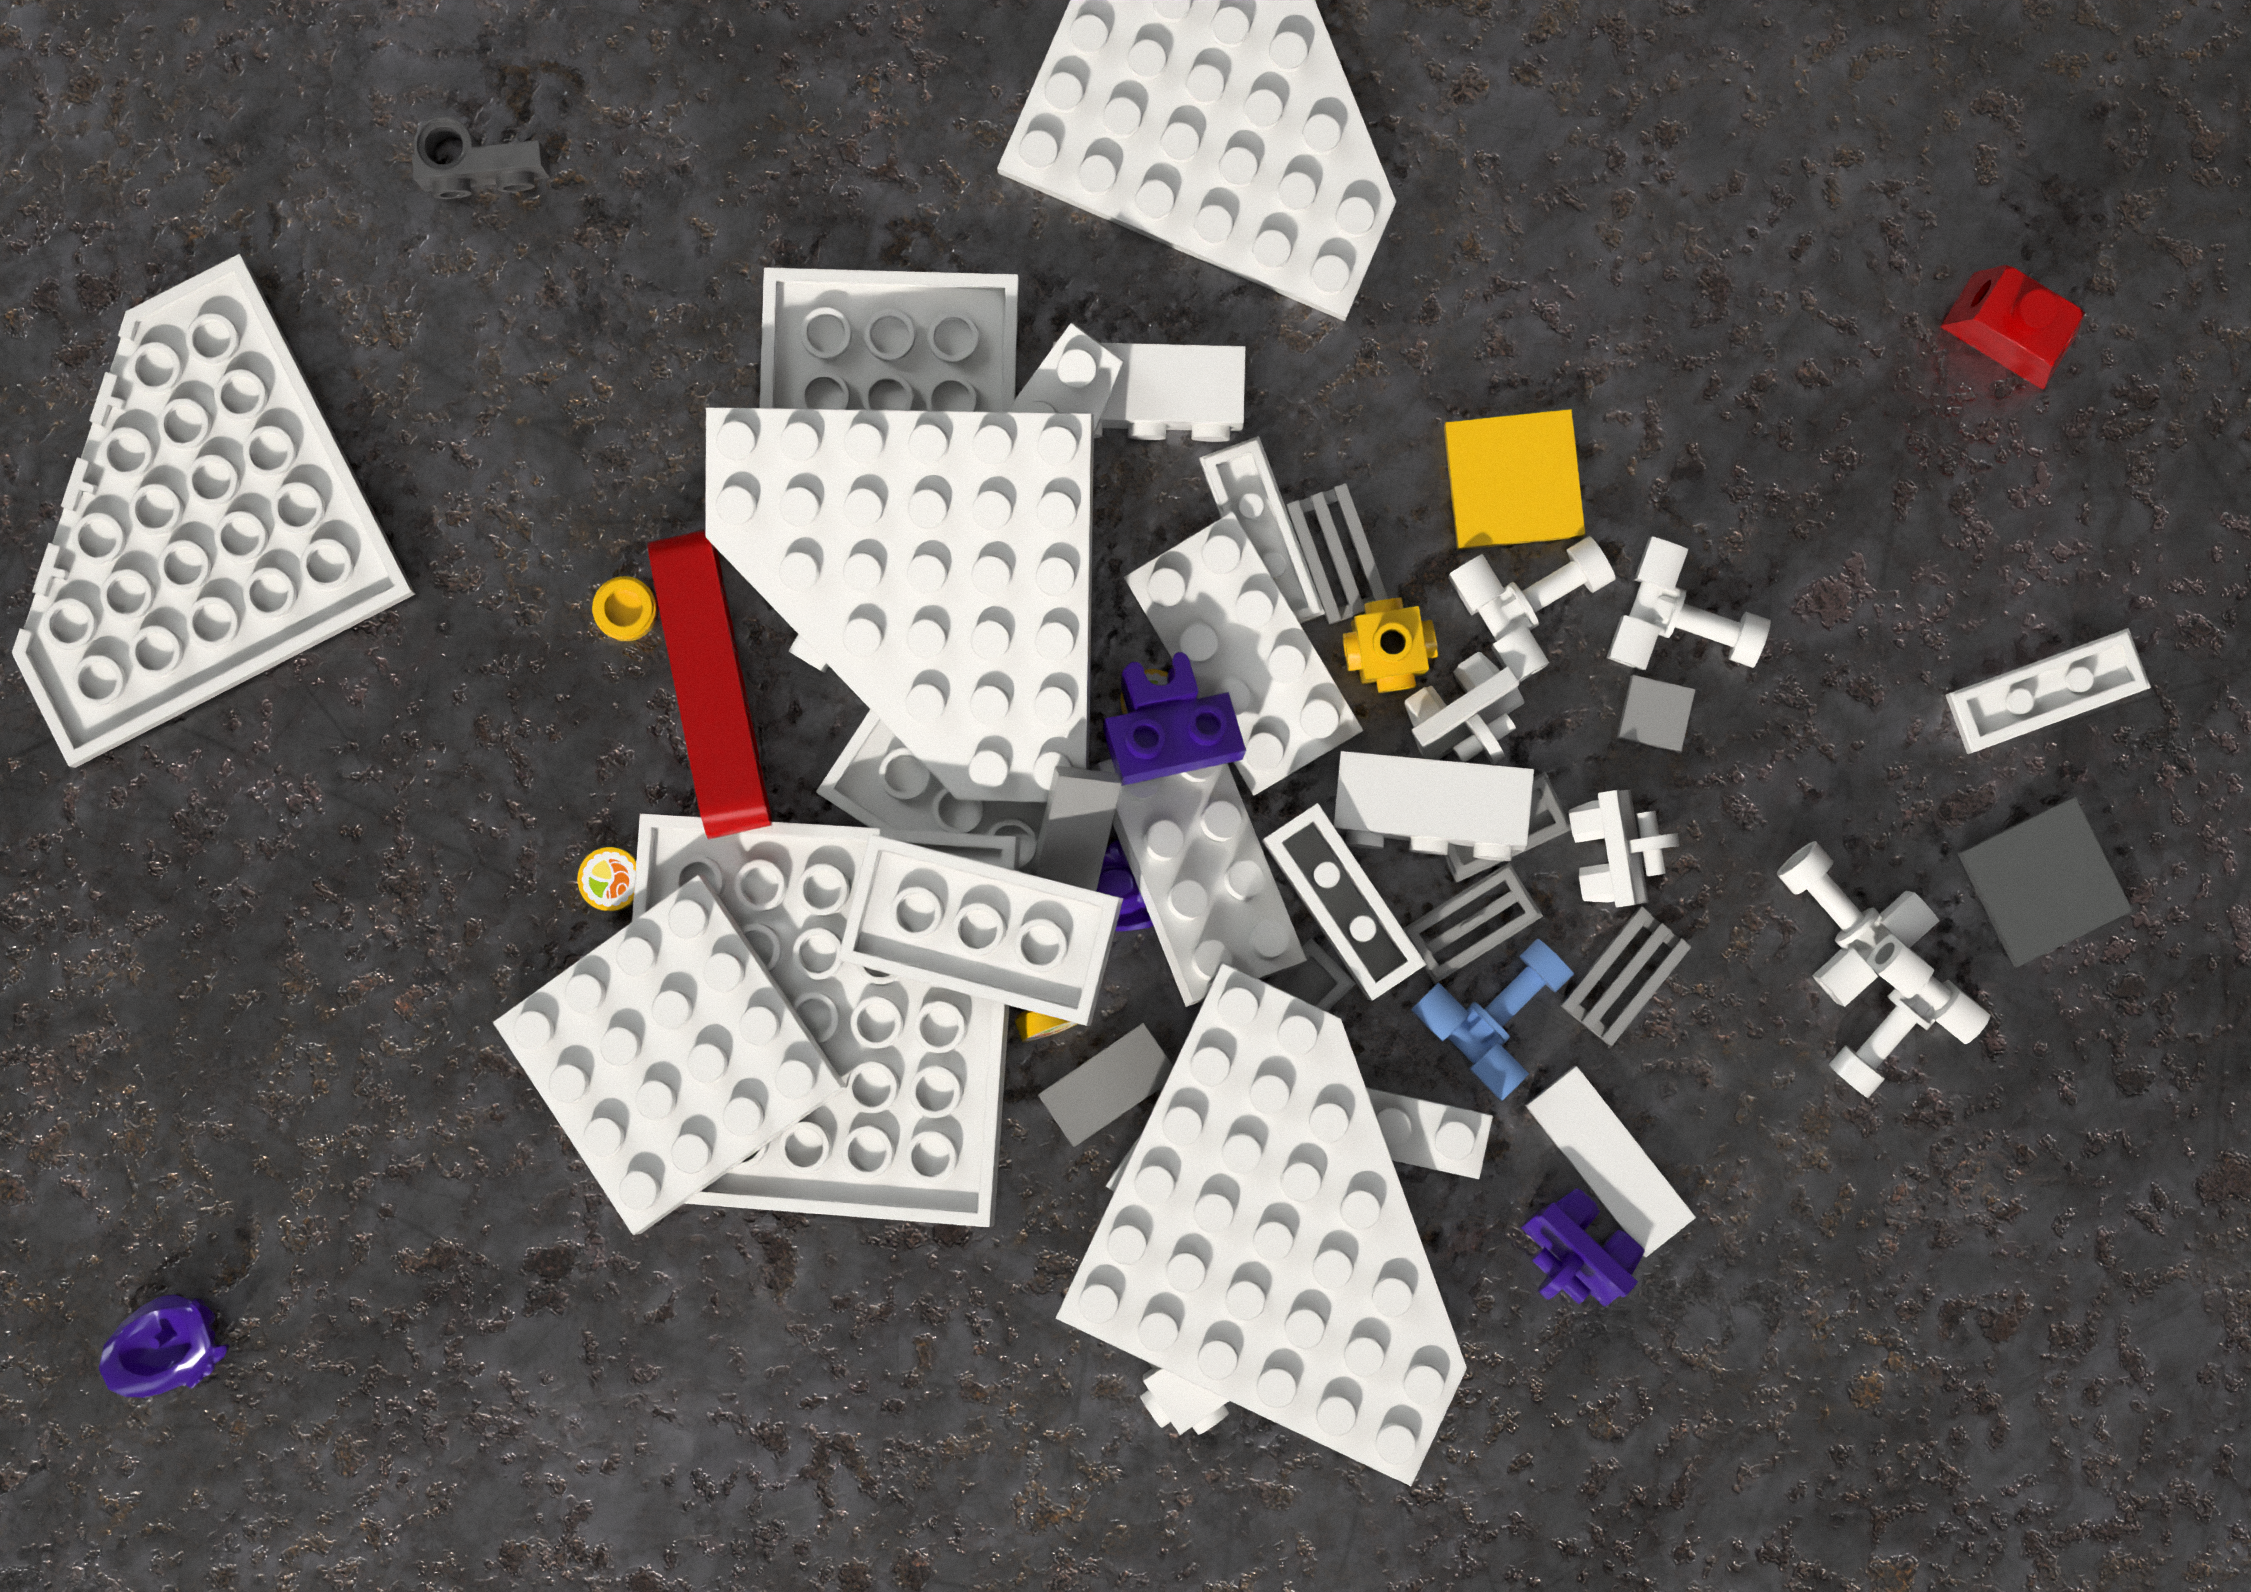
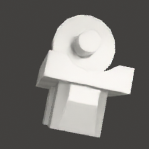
[1404,652,1524,765]
[1569,790,1680,907]

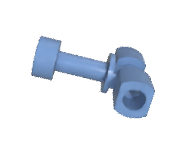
[1410,938,1574,1101]

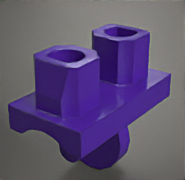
[1521,1188,1645,1307]

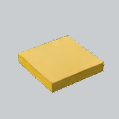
[1444,409,1585,551]

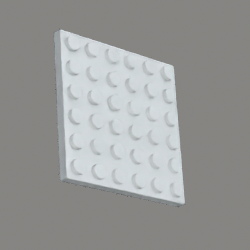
[632,814,1021,1227]

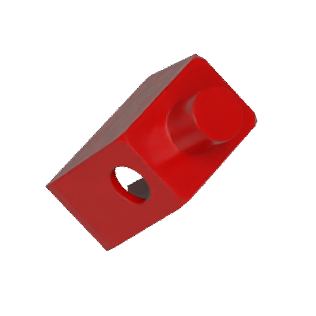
[1940,265,2085,390]

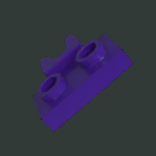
[1103,652,1246,786]

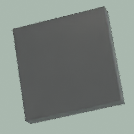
[1957,796,2133,967]

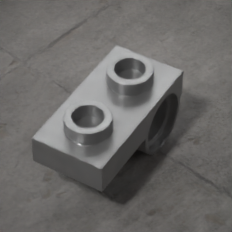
[411,116,550,199]

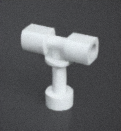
[1448,536,1615,683]
[1606,536,1771,671]
[1777,841,1939,1007]
[1829,933,1991,1098]

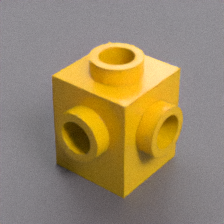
[1343,598,1438,693]

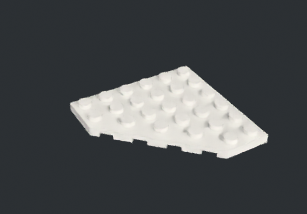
[997,0,1396,321]
[12,253,415,768]
[706,407,1094,802]
[1056,962,1467,1486]

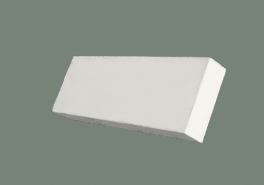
[1199,436,1325,624]
[1945,628,2151,754]
[1525,1066,1696,1257]

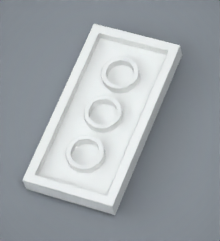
[1124,512,1364,796]
[816,709,1047,874]
[1092,759,1307,1007]
[838,834,1123,1026]

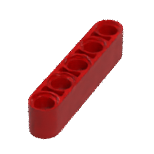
[647,529,772,840]

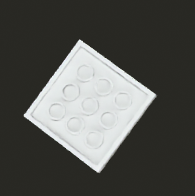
[760,268,1019,412]
[493,875,847,1235]

